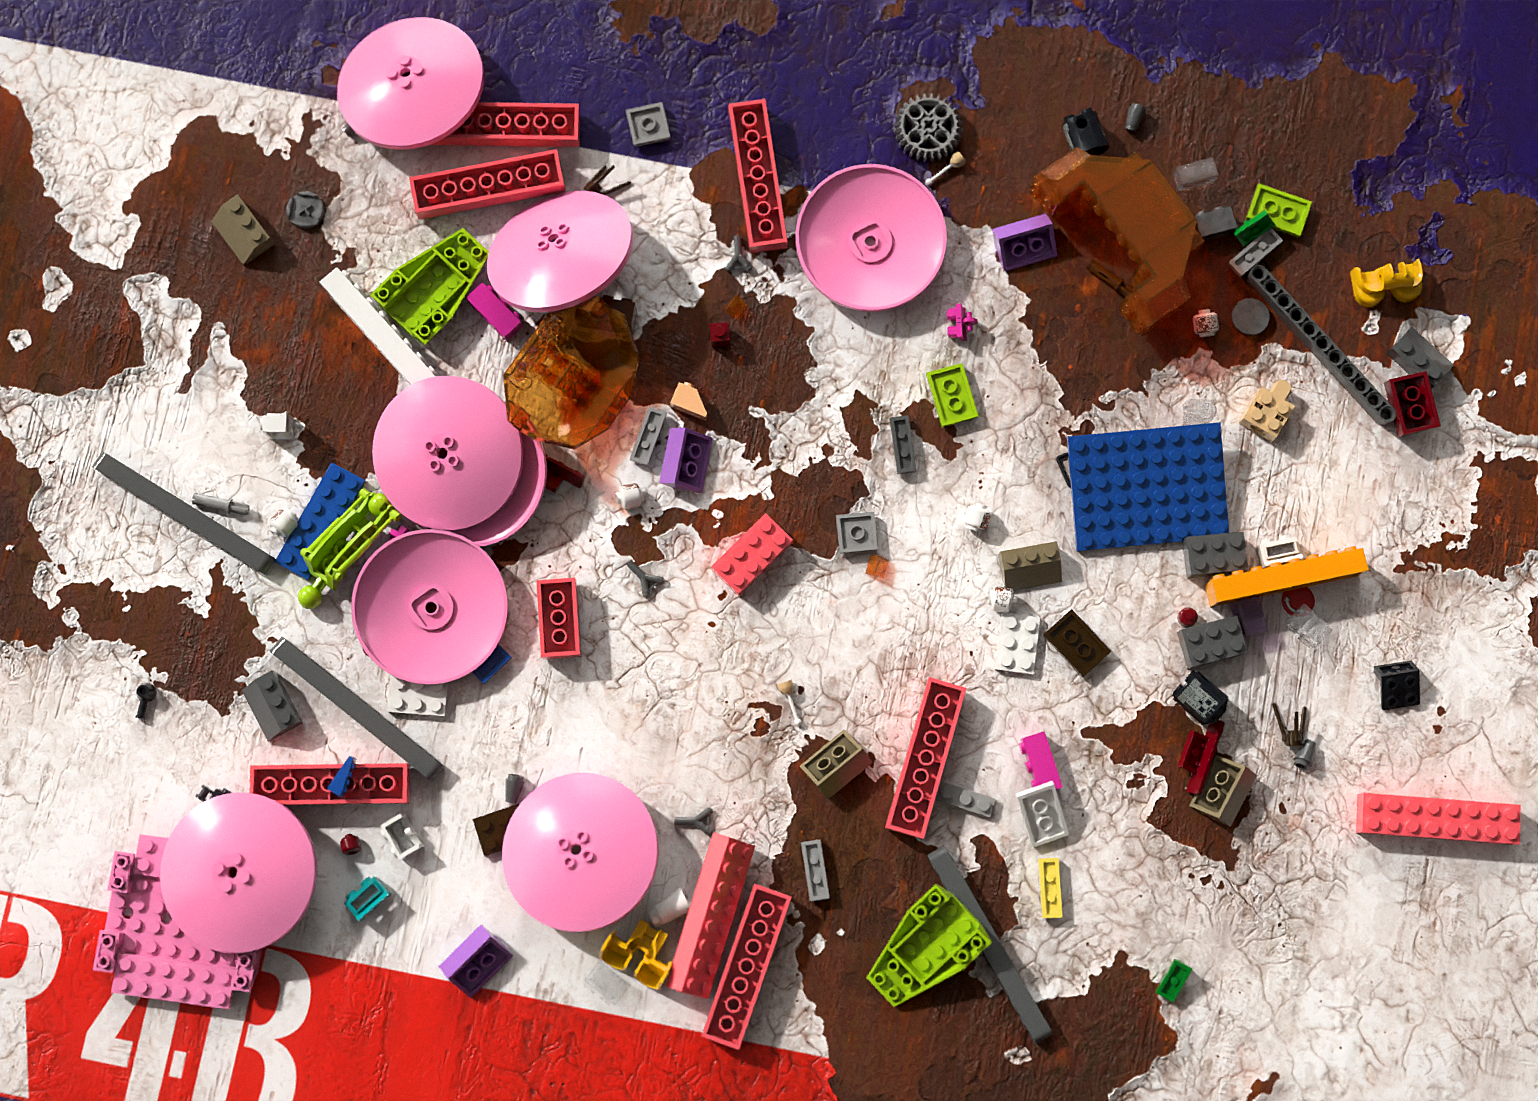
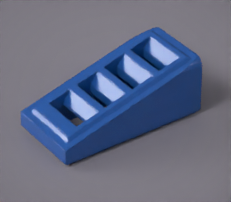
[328,756,357,798]

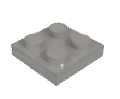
[626,102,670,147]
[836,512,878,554]

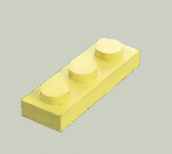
[1038,858,1062,918]

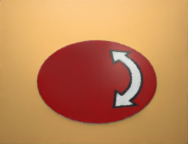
[1281,587,1315,617]

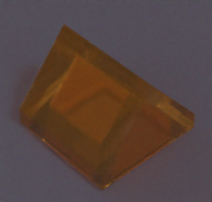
[724,294,748,320]
[865,555,889,578]

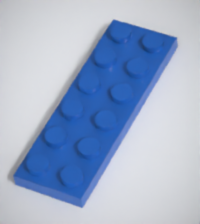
[274,462,366,581]

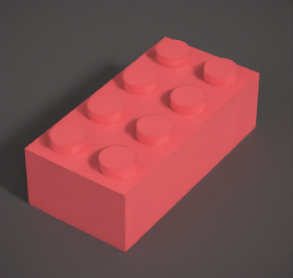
[711,513,793,597]
[536,578,582,660]

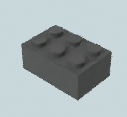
[1182,532,1249,578]
[1177,615,1248,669]

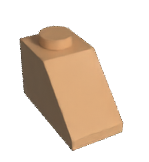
[670,382,707,421]

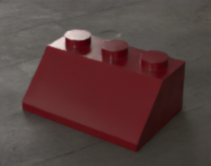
[1384,371,1441,438]

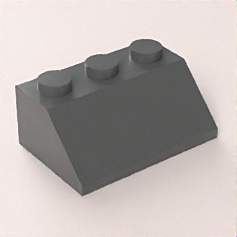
[1386,326,1454,389]
[242,670,303,742]

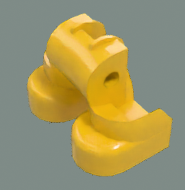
[1350,259,1423,307]
[599,919,672,990]

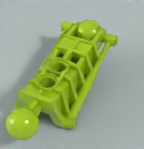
[298,488,402,609]

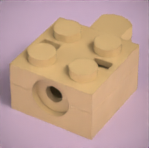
[1239,380,1295,442]

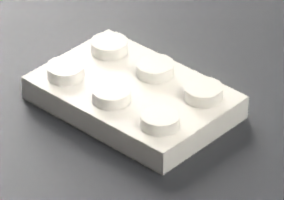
[994,612,1040,675]
[387,675,449,717]
[1015,781,1069,847]

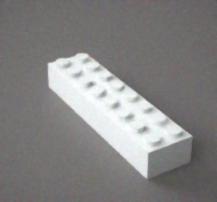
[320,267,438,385]

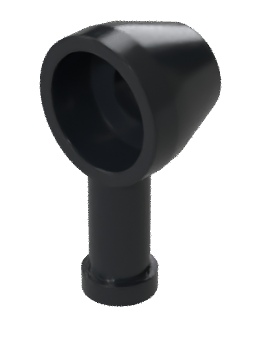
[135,683,157,719]

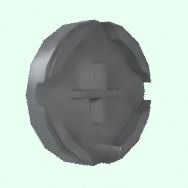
[287,191,325,229]
[1231,298,1270,336]

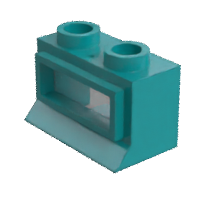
[344,876,392,921]

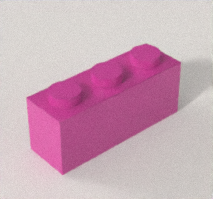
[466,283,523,342]
[1019,731,1063,789]

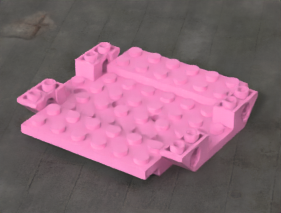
[93,834,262,1009]

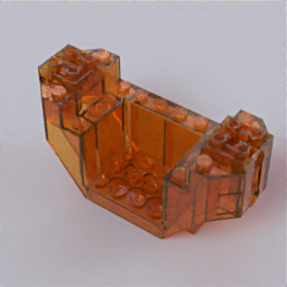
[1030,147,1205,337]

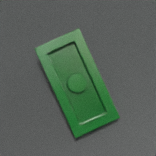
[1234,210,1276,247]
[1156,959,1193,1002]

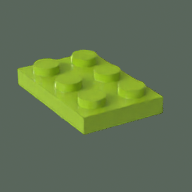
[1246,184,1312,238]
[926,363,979,428]

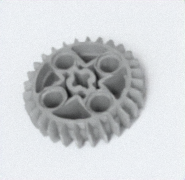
[894,93,963,162]

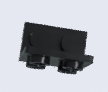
[1374,660,1420,710]

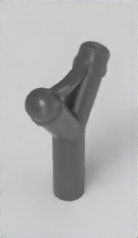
[725,235,752,272]
[627,561,664,598]
[674,807,713,836]

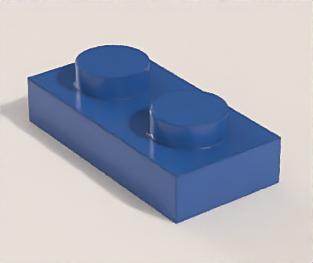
[472,644,512,684]

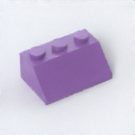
[992,214,1057,271]
[659,427,713,493]
[438,924,513,998]

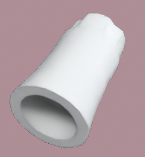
[648,887,691,927]

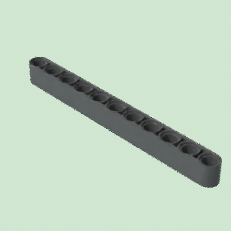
[1247,265,1396,426]
[92,451,276,575]
[270,636,445,781]
[927,845,1053,1045]

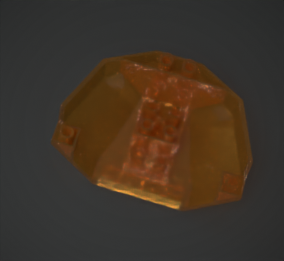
[503,295,640,450]

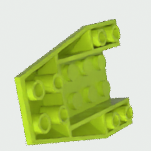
[370,228,489,346]
[866,884,992,1007]

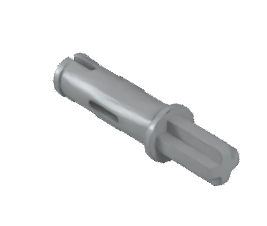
[192,492,250,515]

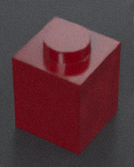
[709,322,730,348]

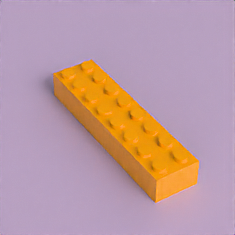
[1205,546,1369,607]

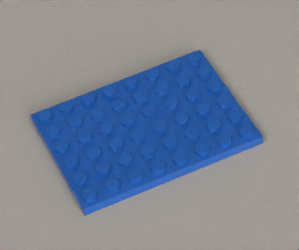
[1067,422,1229,551]

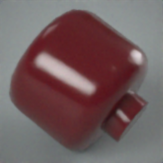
[1177,607,1198,627]
[340,834,361,855]

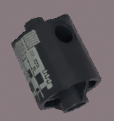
[1062,108,1110,164]
[1172,670,1228,725]

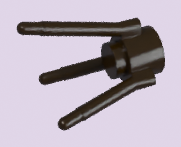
[583,165,631,195]
[1272,703,1306,746]

